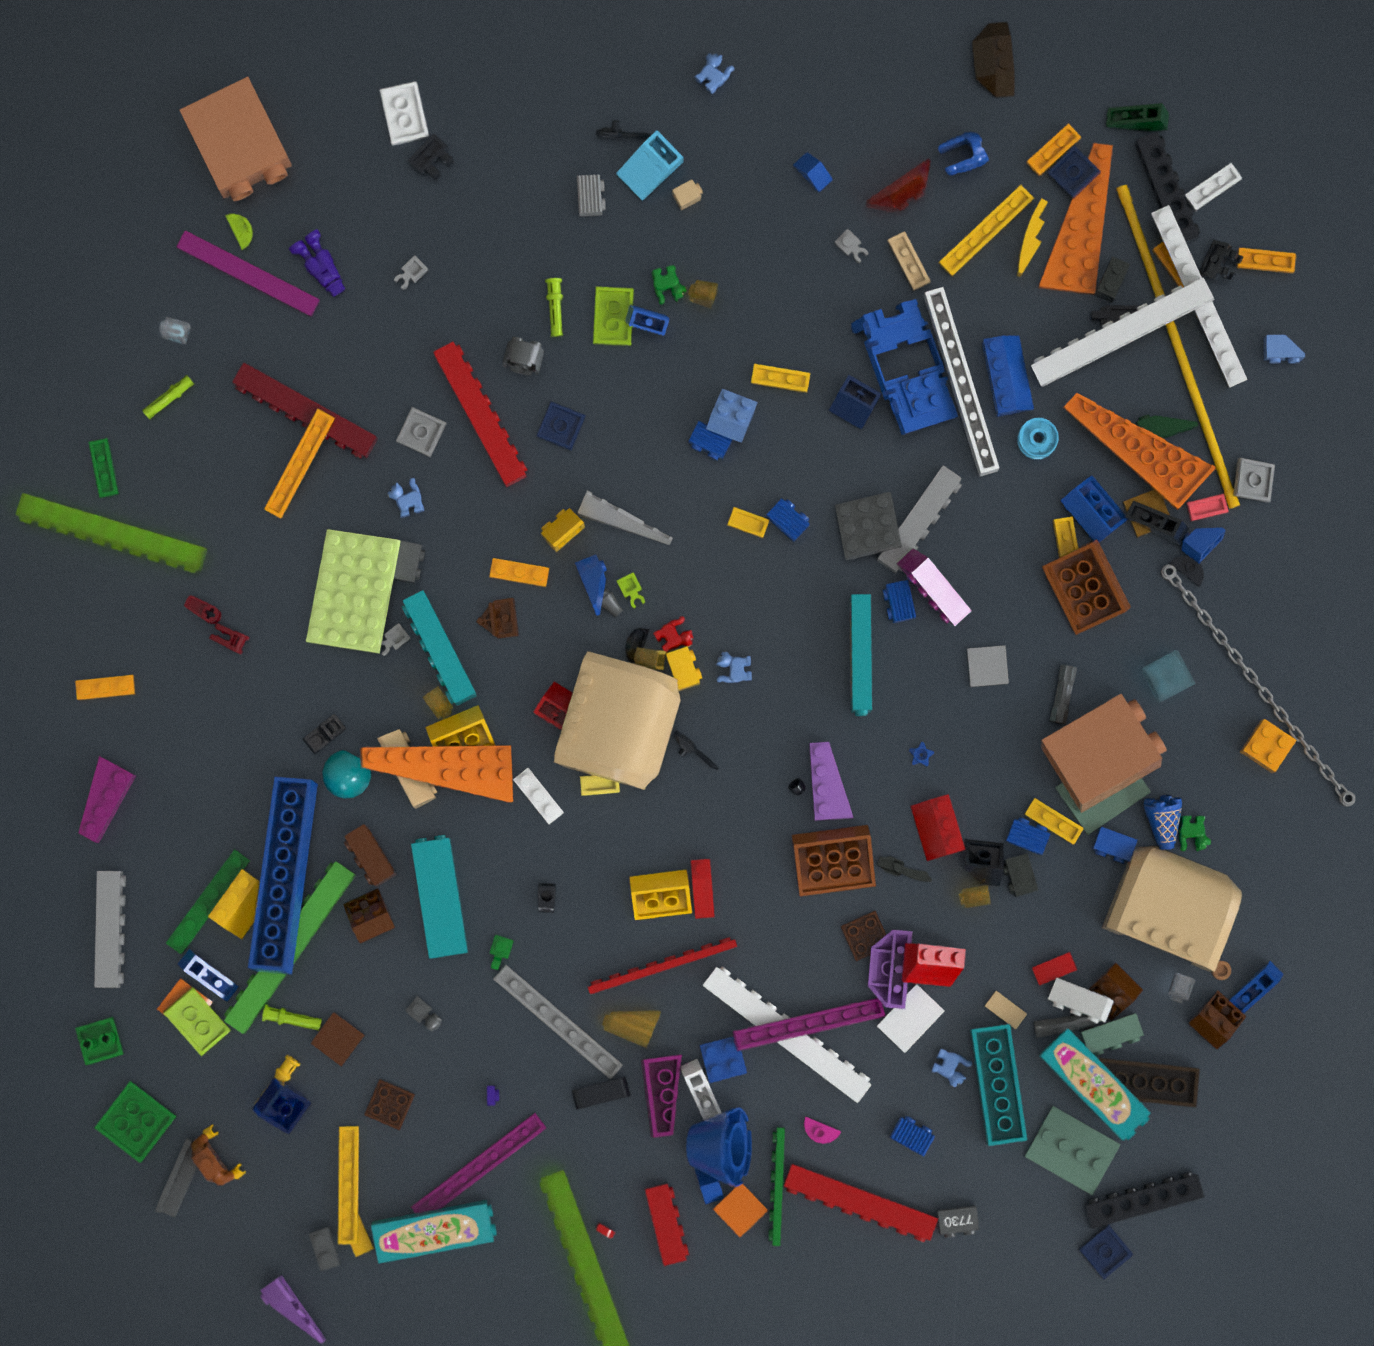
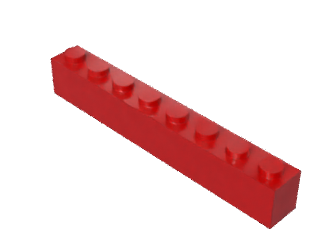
[433,342,527,488]
[783,1164,938,1243]

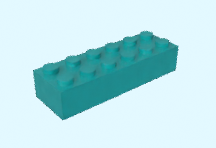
[402,590,477,706]
[970,1024,1027,1146]

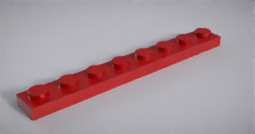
[588,937,737,994]

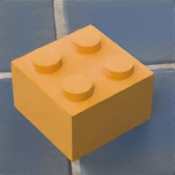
[1240,719,1296,773]

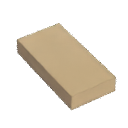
[985,991,1027,1029]

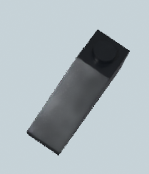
[1125,501,1189,545]

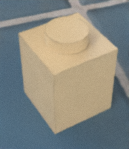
[672,180,703,210]

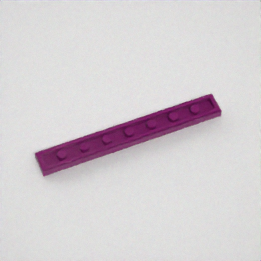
[176,230,320,317]
[732,998,885,1051]
[411,1113,546,1213]

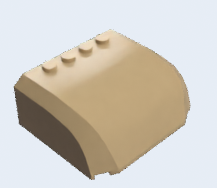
[554,651,681,790]
[1102,846,1242,972]

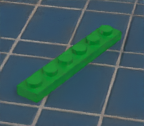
[166,849,251,955]
[769,1127,785,1246]

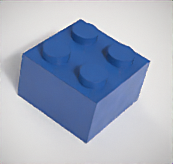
[700,1036,747,1083]

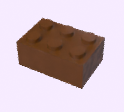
[344,824,397,887]

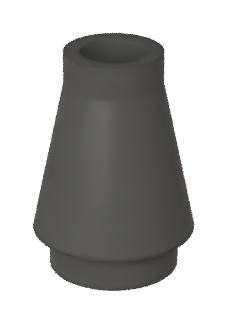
[601,589,623,617]

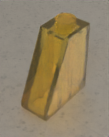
[602,1010,661,1048]

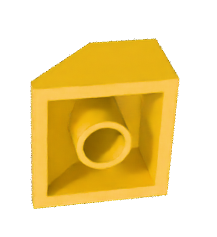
[541,508,585,552]

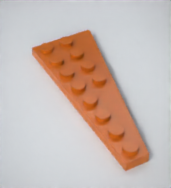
[1039,143,1113,295]
[1064,393,1216,510]
[360,746,513,803]

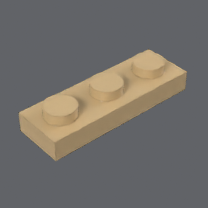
[888,231,931,291]

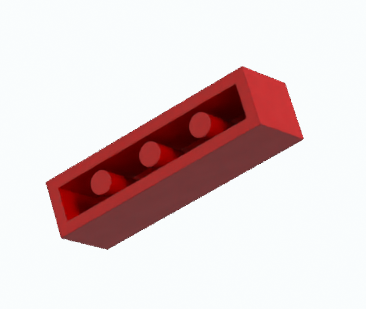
[645,1183,689,1266]

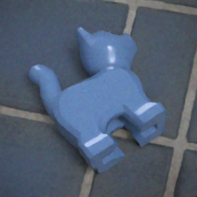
[694,53,734,94]
[388,478,424,518]
[716,652,752,683]
[931,1049,973,1087]

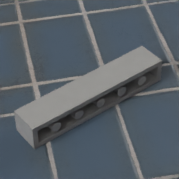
[877,465,962,574]
[94,871,126,988]

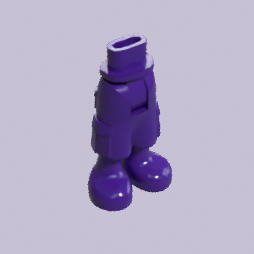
[289,229,345,297]

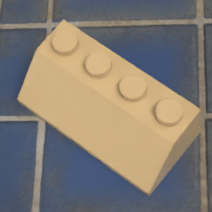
[377,729,437,809]

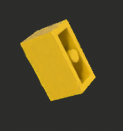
[666,646,702,691]

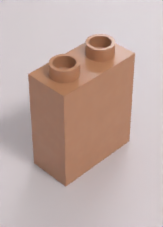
[180,77,292,201]
[1041,694,1167,813]

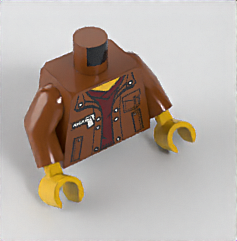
[191,1125,246,1186]

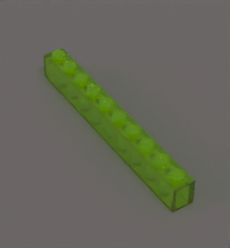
[15,493,208,574]
[540,1169,630,1346]

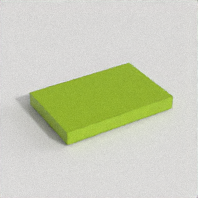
[593,287,634,346]
[163,987,231,1056]

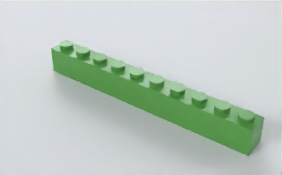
[224,861,356,1034]

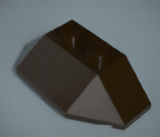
[972,22,1015,98]

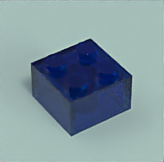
[252,1077,311,1135]

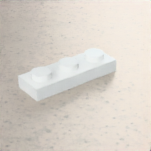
[1186,163,1242,211]
[513,768,564,825]

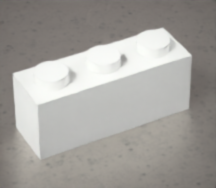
[1048,978,1114,1024]

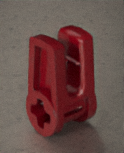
[184,595,221,624]
[209,623,250,655]

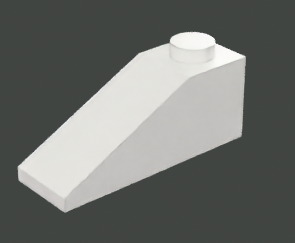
[680,1059,721,1120]

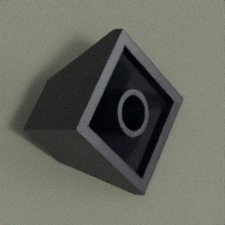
[964,839,1004,886]

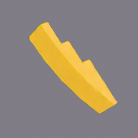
[1017,198,1048,277]

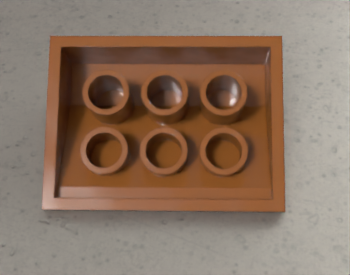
[1042,539,1131,635]
[792,825,876,896]

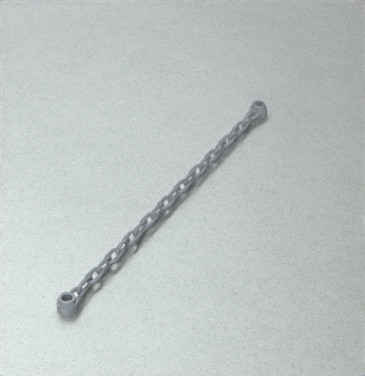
[1160,564,1356,807]

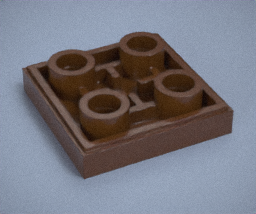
[840,910,886,961]
[310,1012,365,1067]
[364,1079,415,1130]

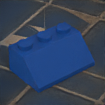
[1060,475,1128,543]

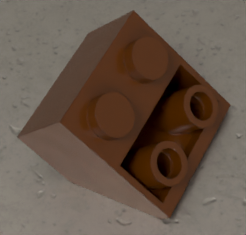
[343,888,395,943]
[1087,963,1143,1021]
[1188,991,1247,1050]

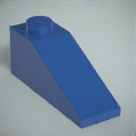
[575,554,607,616]
[178,949,239,1002]
[1229,961,1284,1014]

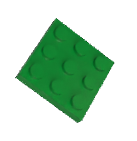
[95,1081,177,1163]

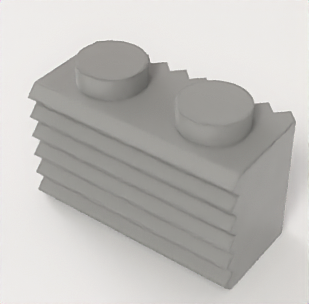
[577,175,606,217]

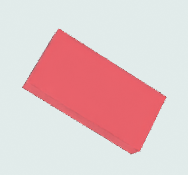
[1186,494,1229,522]

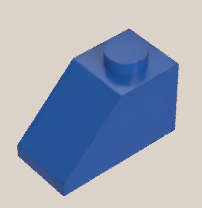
[1181,527,1225,563]

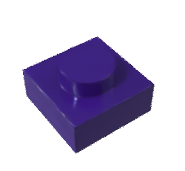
[487,1085,499,1106]

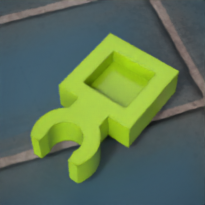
[616,572,645,609]

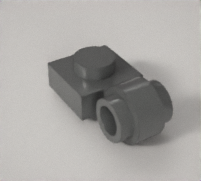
[405,996,442,1032]

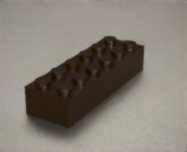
[1098,1058,1200,1107]

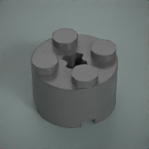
[502,337,545,375]

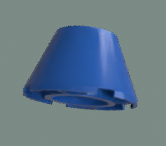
[686,1108,752,1187]

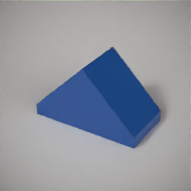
[793,152,833,192]
[695,1169,724,1204]

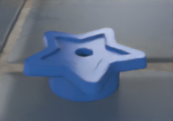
[909,742,934,766]

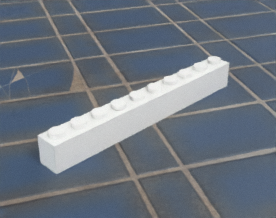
[1151,205,1248,388]
[1031,277,1215,387]
[923,287,999,477]
[702,967,872,1103]

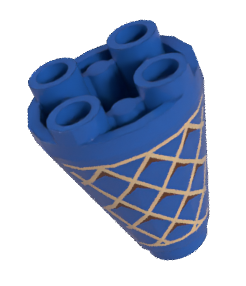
[1144,795,1182,850]

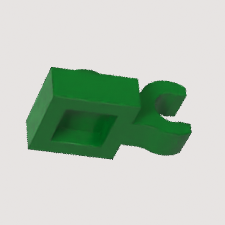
[490,935,514,970]

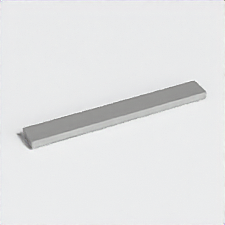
[494,965,623,1080]

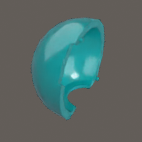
[322,750,371,799]

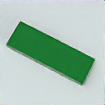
[88,438,119,498]

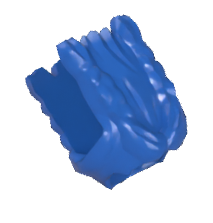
[938,132,989,175]

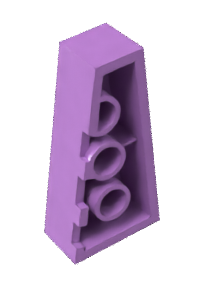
[809,742,854,821]

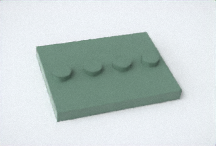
[1055,778,1151,835]
[1024,1106,1121,1195]

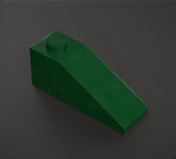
[1106,103,1169,132]
[1135,414,1198,439]

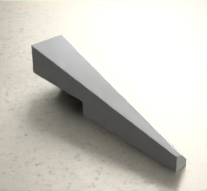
[577,490,673,545]

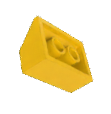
[425,705,496,747]
[208,869,260,939]
[629,870,692,920]

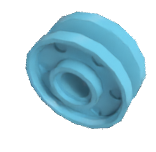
[1017,418,1059,460]

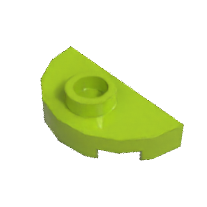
[225,213,253,250]

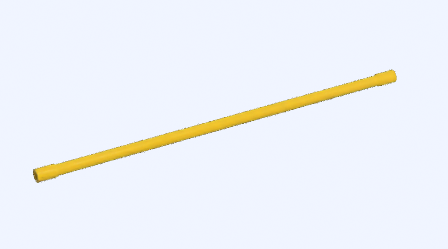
[1116,185,1240,509]

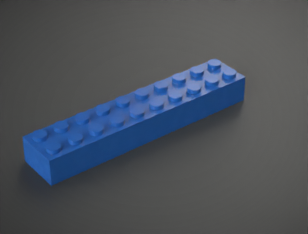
[248,777,318,975]

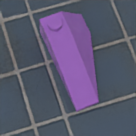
[260,1275,326,1343]

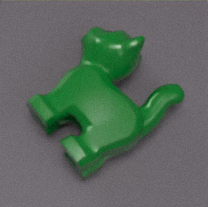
[651,265,687,305]
[1179,816,1211,851]

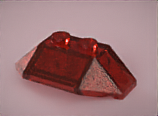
[865,158,931,212]

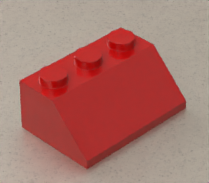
[910,794,965,861]
[902,943,966,987]

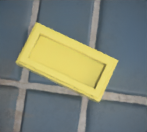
[580,775,620,796]

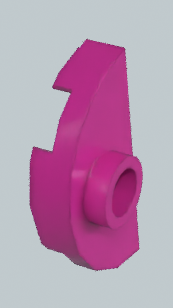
[804,1117,841,1144]

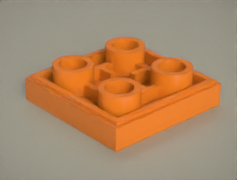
[713,1183,768,1237]

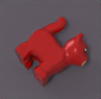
[653,616,694,654]

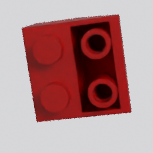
[533,681,573,731]

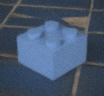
[706,389,758,443]

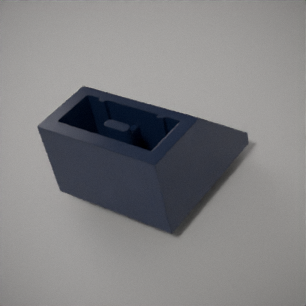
[829,375,882,430]

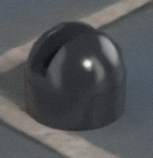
[788,778,806,795]

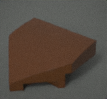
[476,598,519,639]

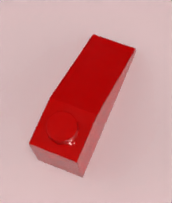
[691,859,715,919]

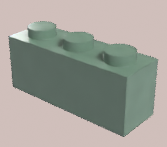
[1079,1013,1144,1056]

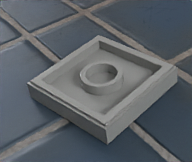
[396,407,447,458]
[1233,458,1275,502]
[967,646,1009,687]

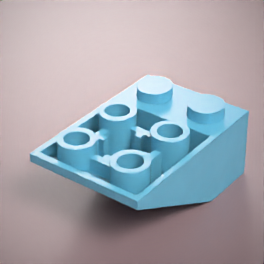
[616,131,683,201]

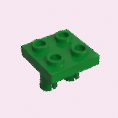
[75,1017,124,1065]

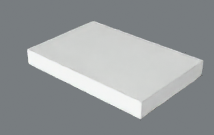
[380,82,429,145]
[877,984,944,1053]

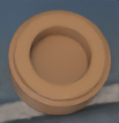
[1211,961,1231,980]

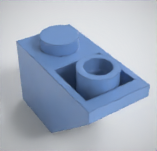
[1263,335,1305,364]

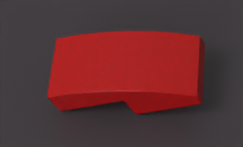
[1032,952,1077,986]

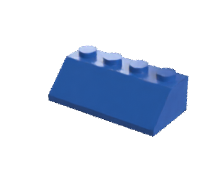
[982,336,1034,417]

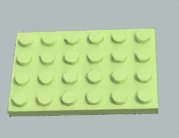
[306,529,401,654]

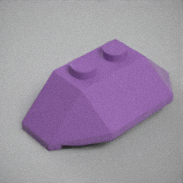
[868,930,912,1009]

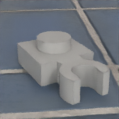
[834,229,868,263]
[394,256,428,290]
[381,623,411,656]

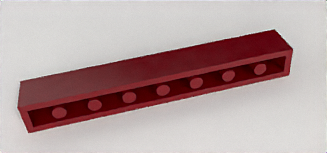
[232,362,378,459]

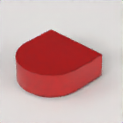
[595,1222,616,1239]

